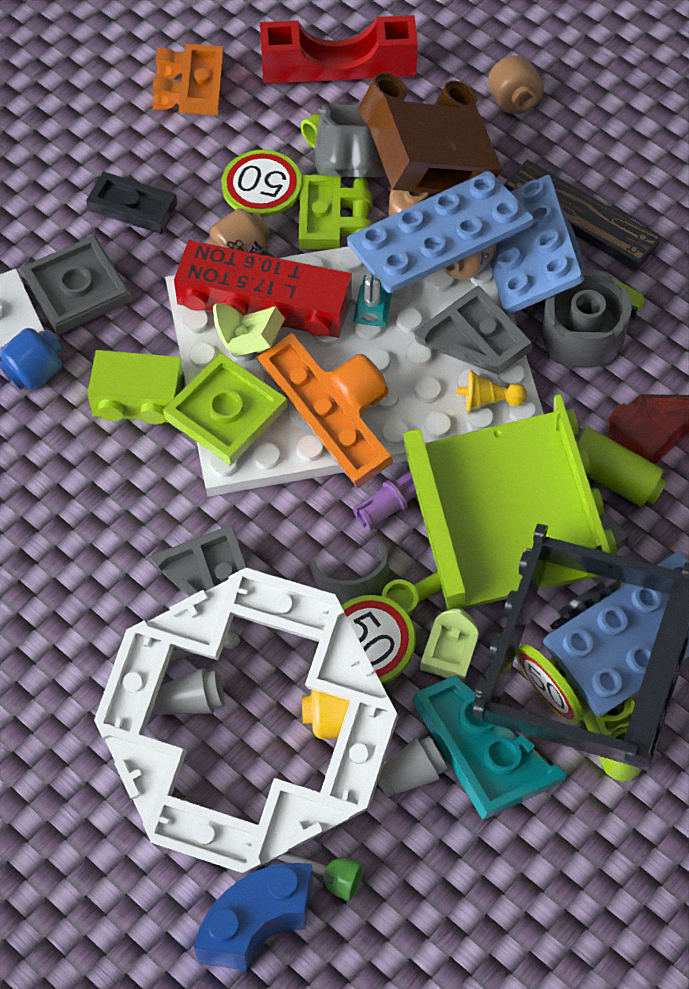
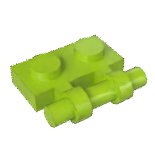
[299,175,373,249]

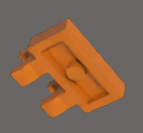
[153,43,223,116]

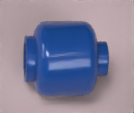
[0,328,63,390]

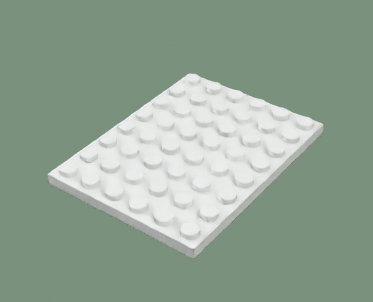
[166,246,544,497]

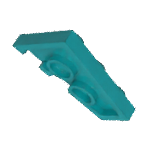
[412,676,567,820]

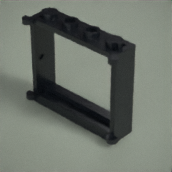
[473,523,689,771]

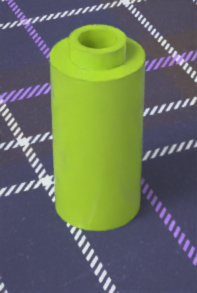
[575,425,666,507]

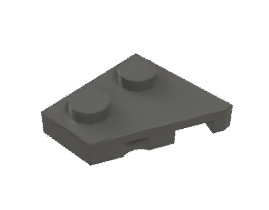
[414,285,532,375]
[151,525,248,620]

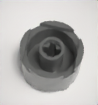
[541,269,632,368]

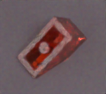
[607,394,689,464]

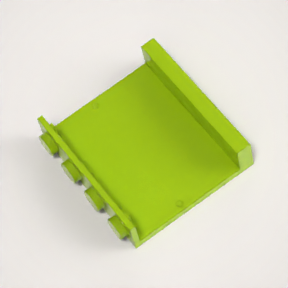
[403,394,617,610]

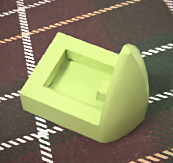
[213,304,285,357]
[420,608,479,683]

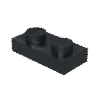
[86,171,178,234]

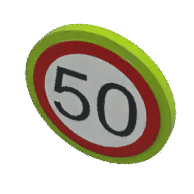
[221,150,302,217]
[341,595,416,684]
[515,644,584,724]

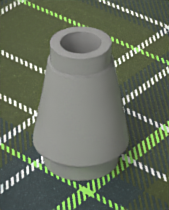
[154,667,225,715]
[378,736,448,798]

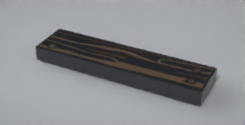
[504,159,661,271]

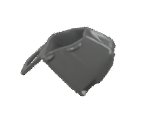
[315,102,386,177]

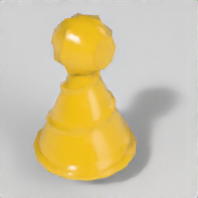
[456,370,527,413]

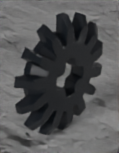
[549,580,621,629]

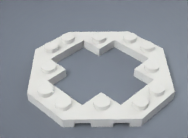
[94,568,398,874]

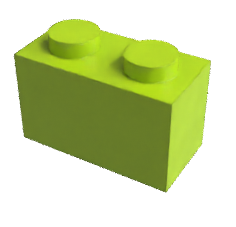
[87,350,184,424]

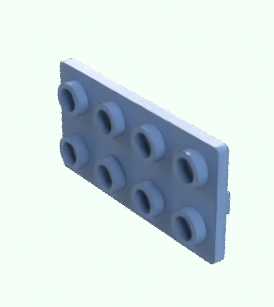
[347,171,533,293]
[490,175,586,315]
[543,551,689,717]

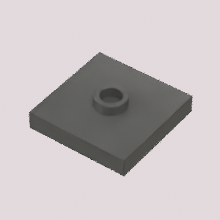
[20,235,132,335]

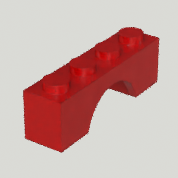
[260,15,418,84]

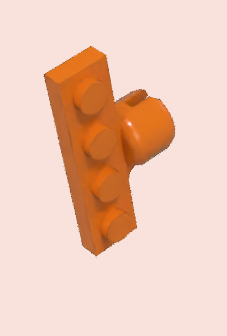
[257,333,393,488]

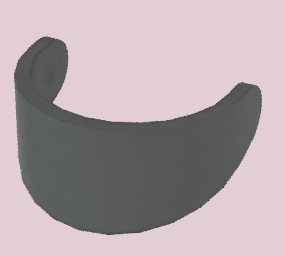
[309,542,390,606]

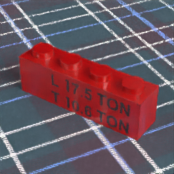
[174,240,352,338]

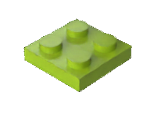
[163,352,288,466]

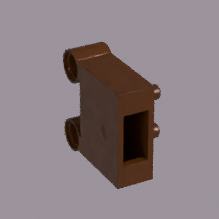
[358,72,503,194]

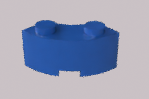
[194,863,313,971]

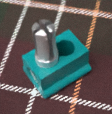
[353,274,392,327]

